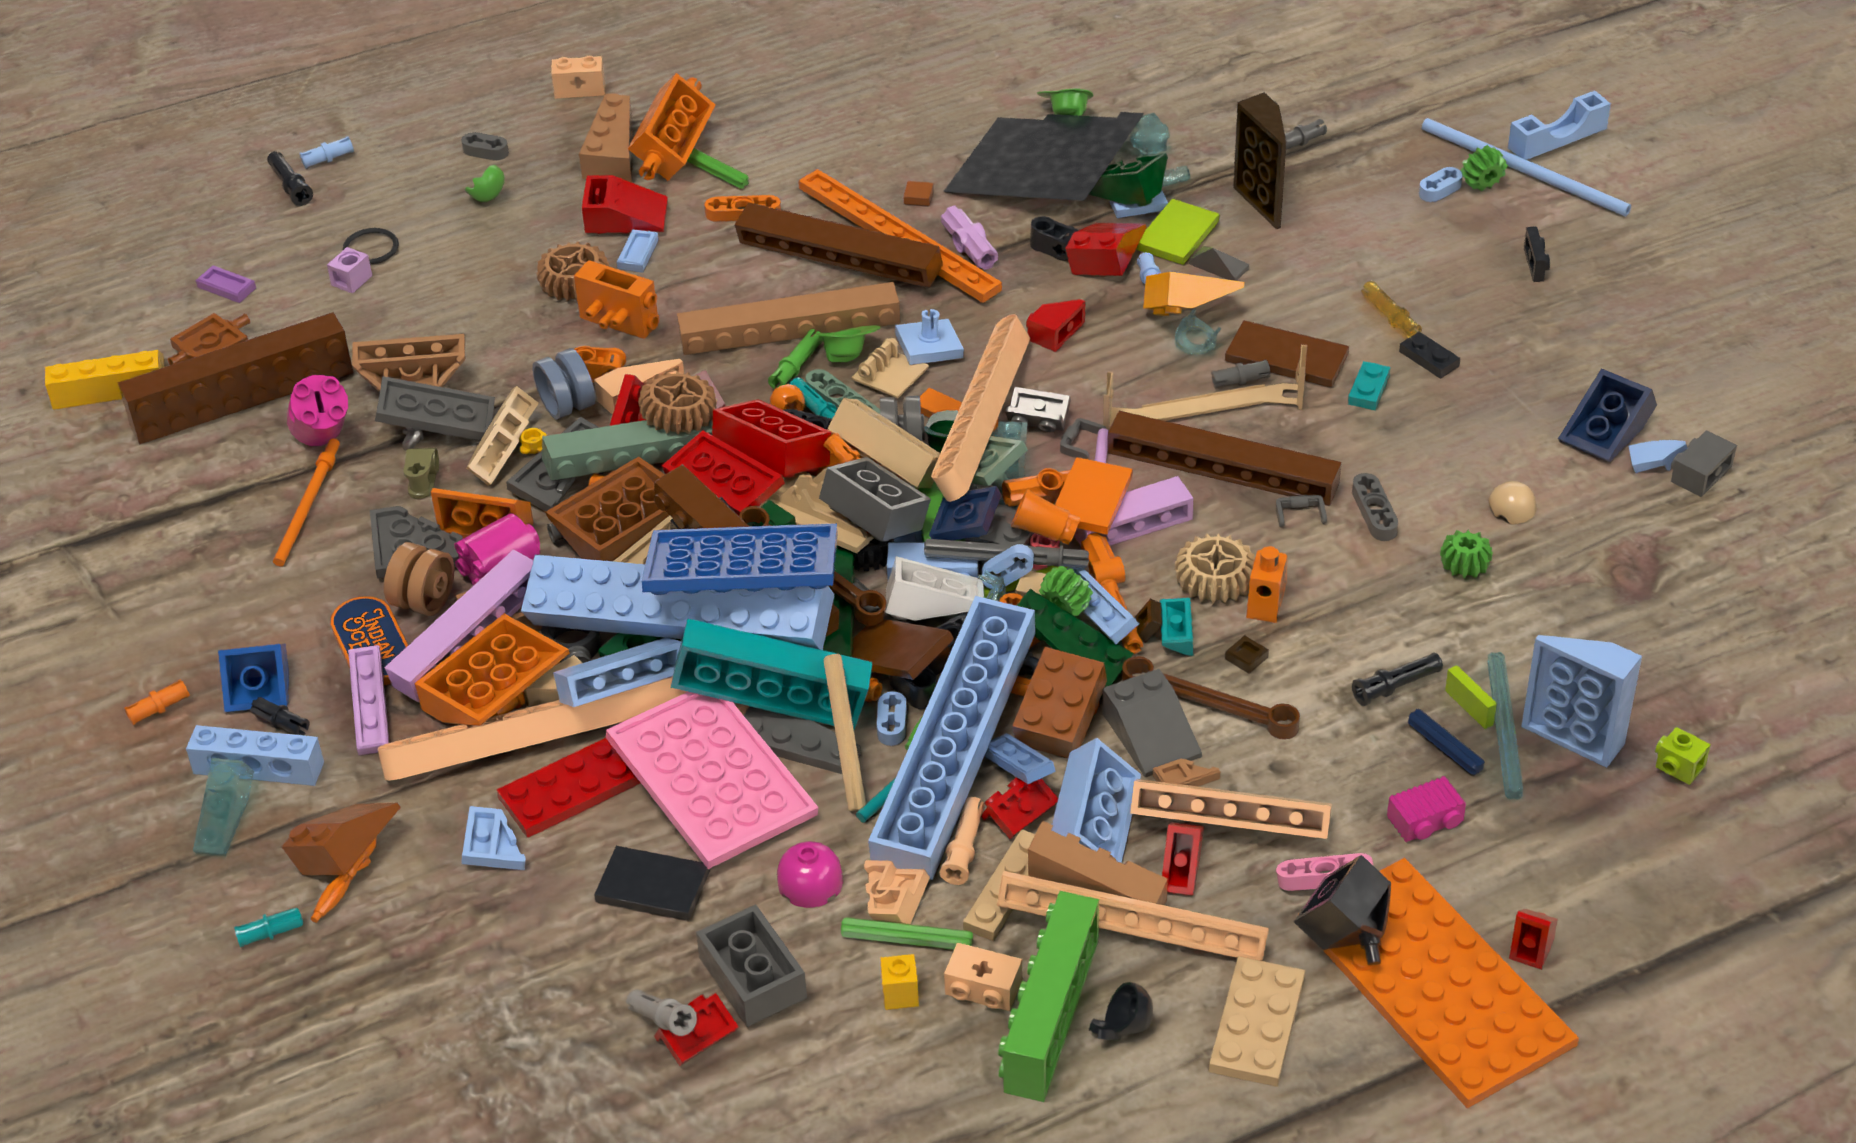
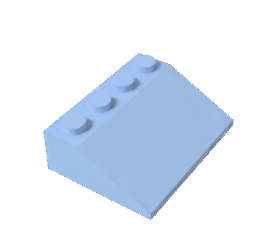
[1521,635,1642,768]

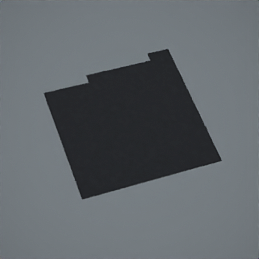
[943,112,1144,201]

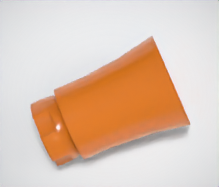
[1011,488,1080,545]

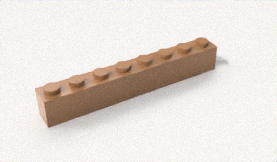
[677,282,900,355]

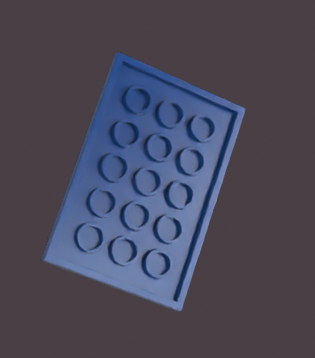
[641,523,838,595]

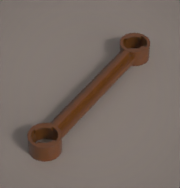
[739,506,886,626]
[1122,656,1300,740]

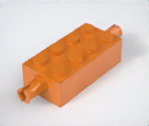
[628,73,716,181]

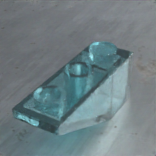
[193,758,254,856]

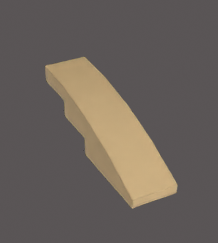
[466,386,539,485]

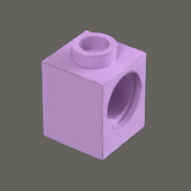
[327,247,372,294]

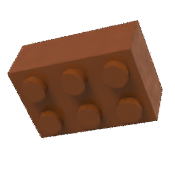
[1012,647,1107,759]

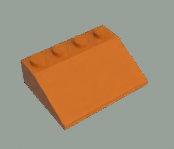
[414,613,570,726]

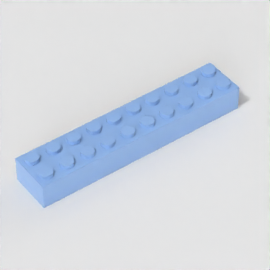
[521,555,834,650]
[868,596,1035,880]

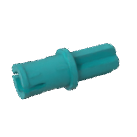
[234,908,303,947]

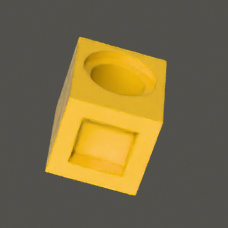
[880,954,919,1010]

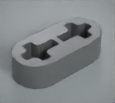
[461,132,509,161]

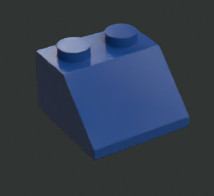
[218,643,289,712]

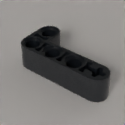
[890,612,968,710]

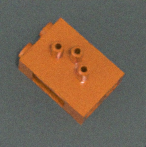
[574,260,660,339]

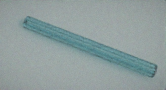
[1487,652,1524,800]

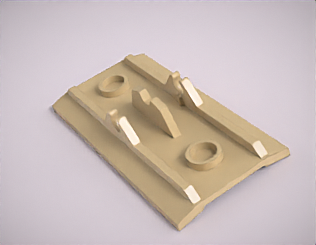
[759,468,874,553]

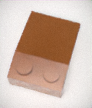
[281,803,401,875]

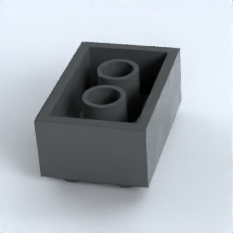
[819,457,931,541]
[696,904,807,1027]

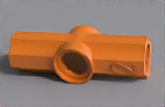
[1002,468,1070,507]

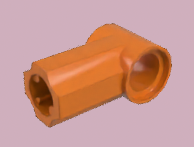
[1081,533,1125,584]

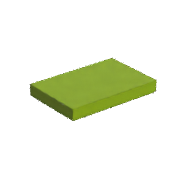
[1136,199,1220,265]

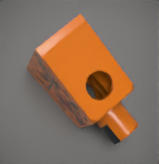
[1246,546,1288,623]

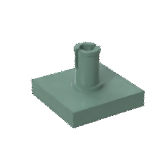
[971,436,1028,494]

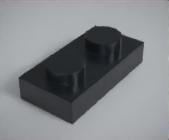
[1523,226,1550,282]
[1399,331,1461,379]

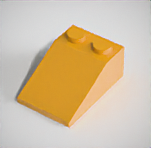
[1143,272,1244,316]

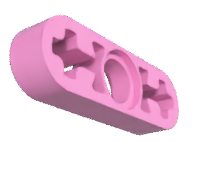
[1276,853,1374,891]

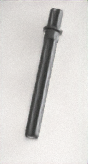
[924,539,1089,568]

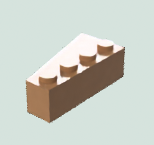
[579,93,633,182]

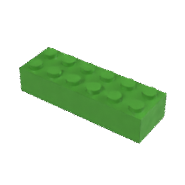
[998,891,1099,1102]

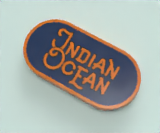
[331,596,408,685]

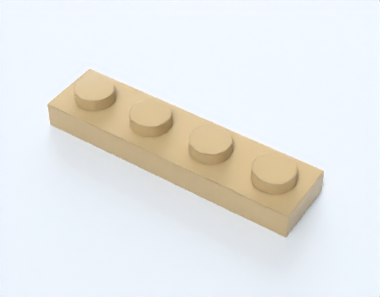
[963,830,1035,941]

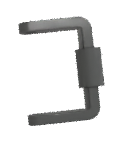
[1060,418,1106,459]
[1276,495,1327,527]

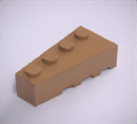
[1028,820,1168,905]

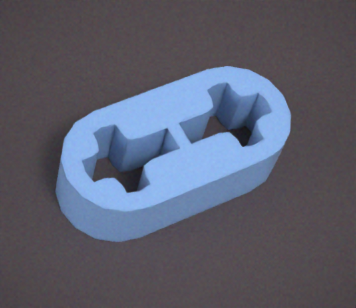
[1419,167,1463,202]
[982,544,1034,590]
[877,691,907,746]

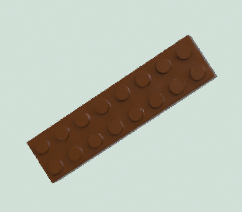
[118,312,354,445]

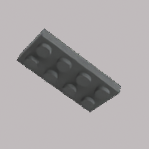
[375,376,495,441]

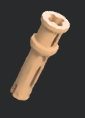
[939,797,985,885]

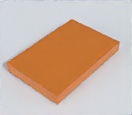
[1055,457,1133,535]

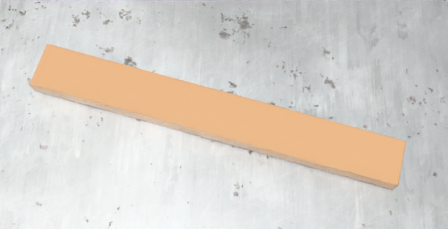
[997,871,1269,961]

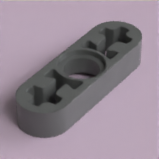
[1352,473,1398,541]

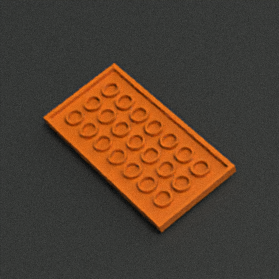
[1298,858,1579,1109]

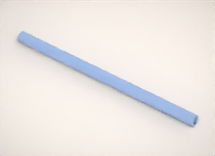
[1422,118,1631,217]

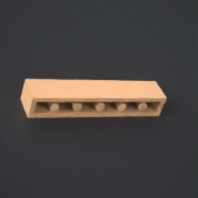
[1130,779,1332,839]

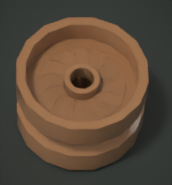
[384,542,455,616]

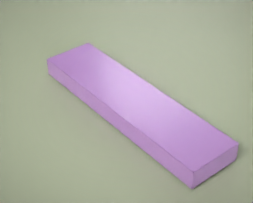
[348,645,389,756]

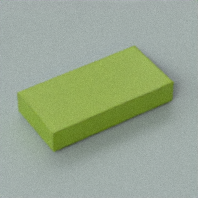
[1445,665,1497,729]

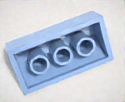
[1052,738,1141,863]

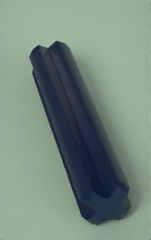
[1408,709,1485,775]

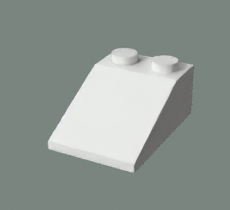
[885,556,984,621]

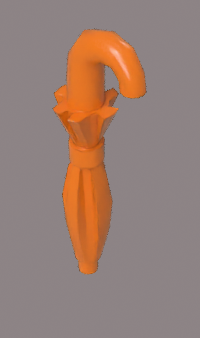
[310,838,376,923]

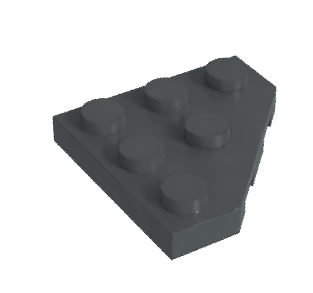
[370,506,463,578]

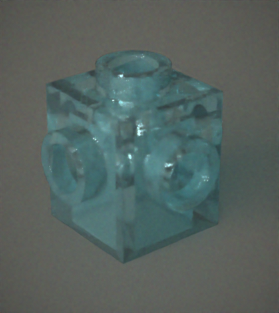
[1130,113,1170,155]

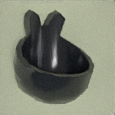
[1088,982,1153,1041]

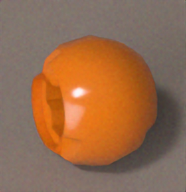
[770,384,805,411]

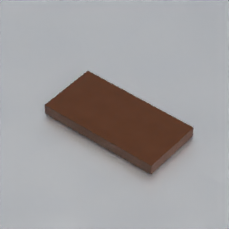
[1225,320,1349,388]
[852,619,954,680]

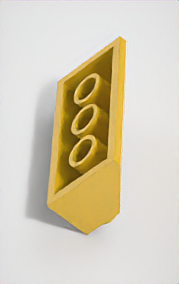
[45,350,164,410]

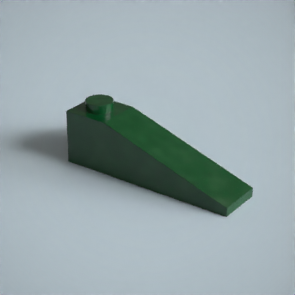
[1089,153,1168,207]

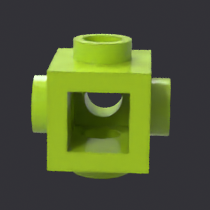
[1655,727,1711,785]

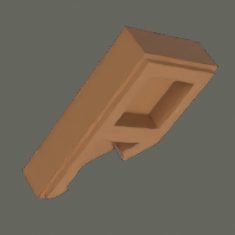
[1153,758,1220,787]

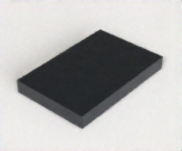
[594,845,710,921]

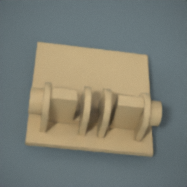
[852,338,929,398]

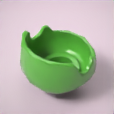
[465,165,505,202]

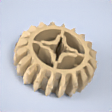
[1175,533,1255,604]

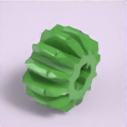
[1460,145,1508,191]
[1440,529,1493,579]
[1039,566,1093,616]

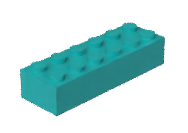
[671,618,872,730]

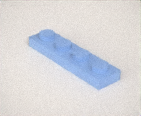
[1066,567,1139,644]

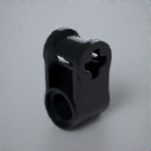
[1030,216,1078,261]

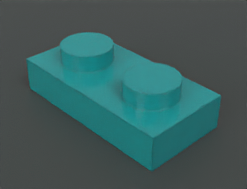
[1348,361,1391,410]

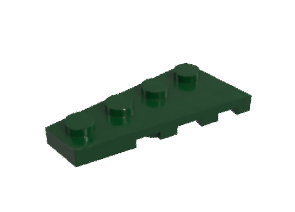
[1017,589,1134,700]

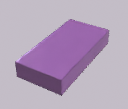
[196,265,256,303]

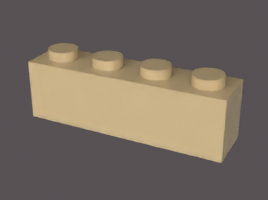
[827,398,940,490]

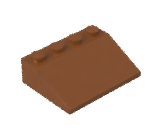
[546,456,670,562]

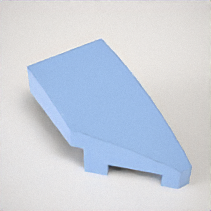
[1629,440,1687,473]

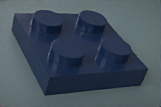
[929,486,1001,541]

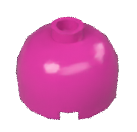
[777,841,843,908]

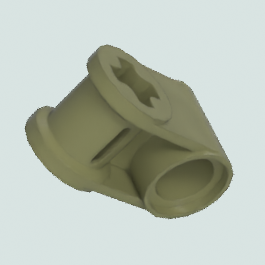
[403,448,439,499]

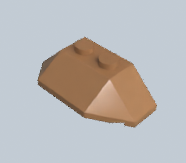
[352,334,465,392]

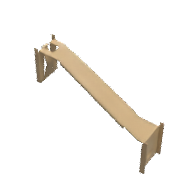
[1103,345,1307,430]

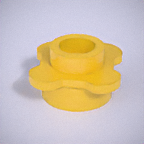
[519,428,547,454]

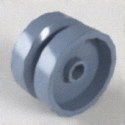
[532,348,596,420]

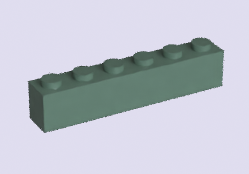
[542,420,713,481]

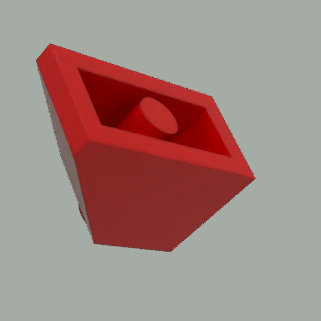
[1026,299,1085,352]
[1162,822,1204,895]
[1509,908,1558,970]

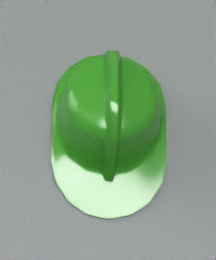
[1037,88,1093,116]
[816,325,881,362]

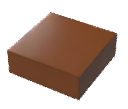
[903,181,934,206]

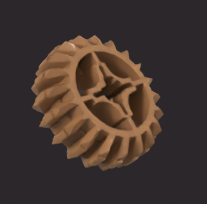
[537,241,609,302]
[639,371,717,435]

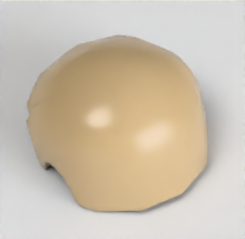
[1489,481,1537,524]

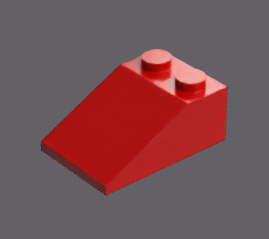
[1065,223,1147,276]

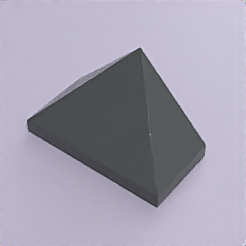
[1189,246,1249,281]

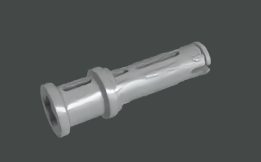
[626,990,697,1036]

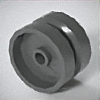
[880,396,925,441]

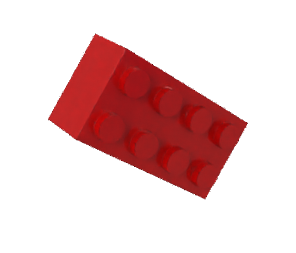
[712,399,831,478]

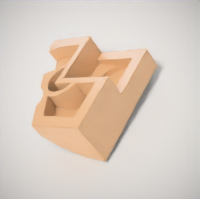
[864,860,930,924]

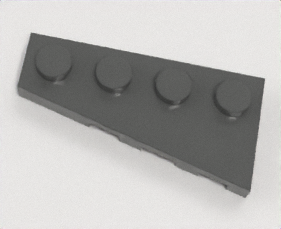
[506,417,599,512]
[744,706,861,775]

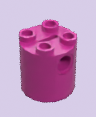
[287,375,348,446]
[454,513,540,586]

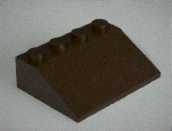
[1233,92,1287,230]

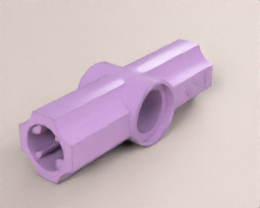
[941,206,998,270]

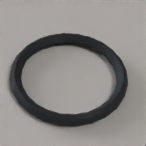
[343,228,399,265]

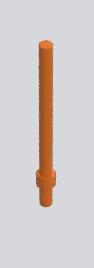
[273,438,340,567]

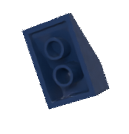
[1558,368,1657,463]

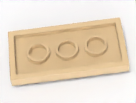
[1209,956,1305,1087]

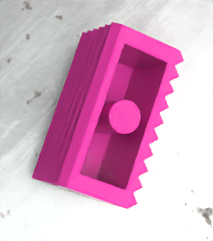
[1387,776,1466,842]

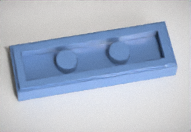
[984,733,1056,784]

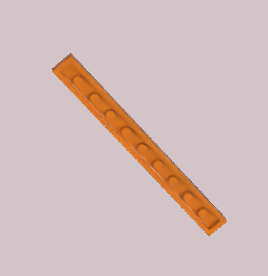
[799,169,1002,303]

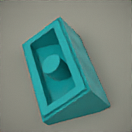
[1160,598,1194,656]

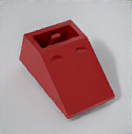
[582,175,668,234]

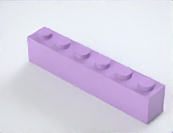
[385,549,534,702]

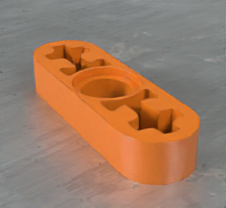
[704,195,781,222]

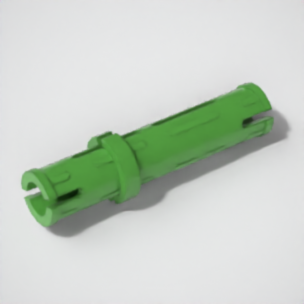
[768,329,823,389]

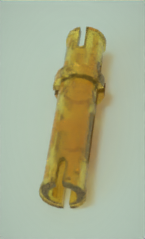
[1361,281,1422,338]

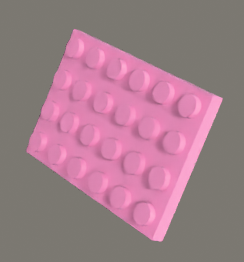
[606,692,818,869]

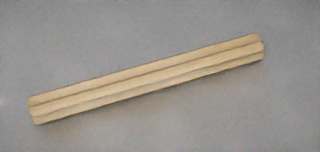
[824,654,866,811]

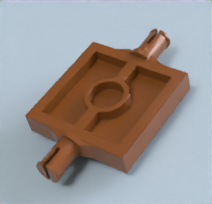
[168,313,251,365]

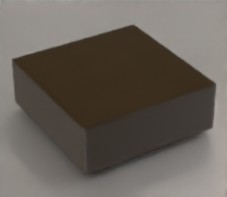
[1225,635,1269,674]

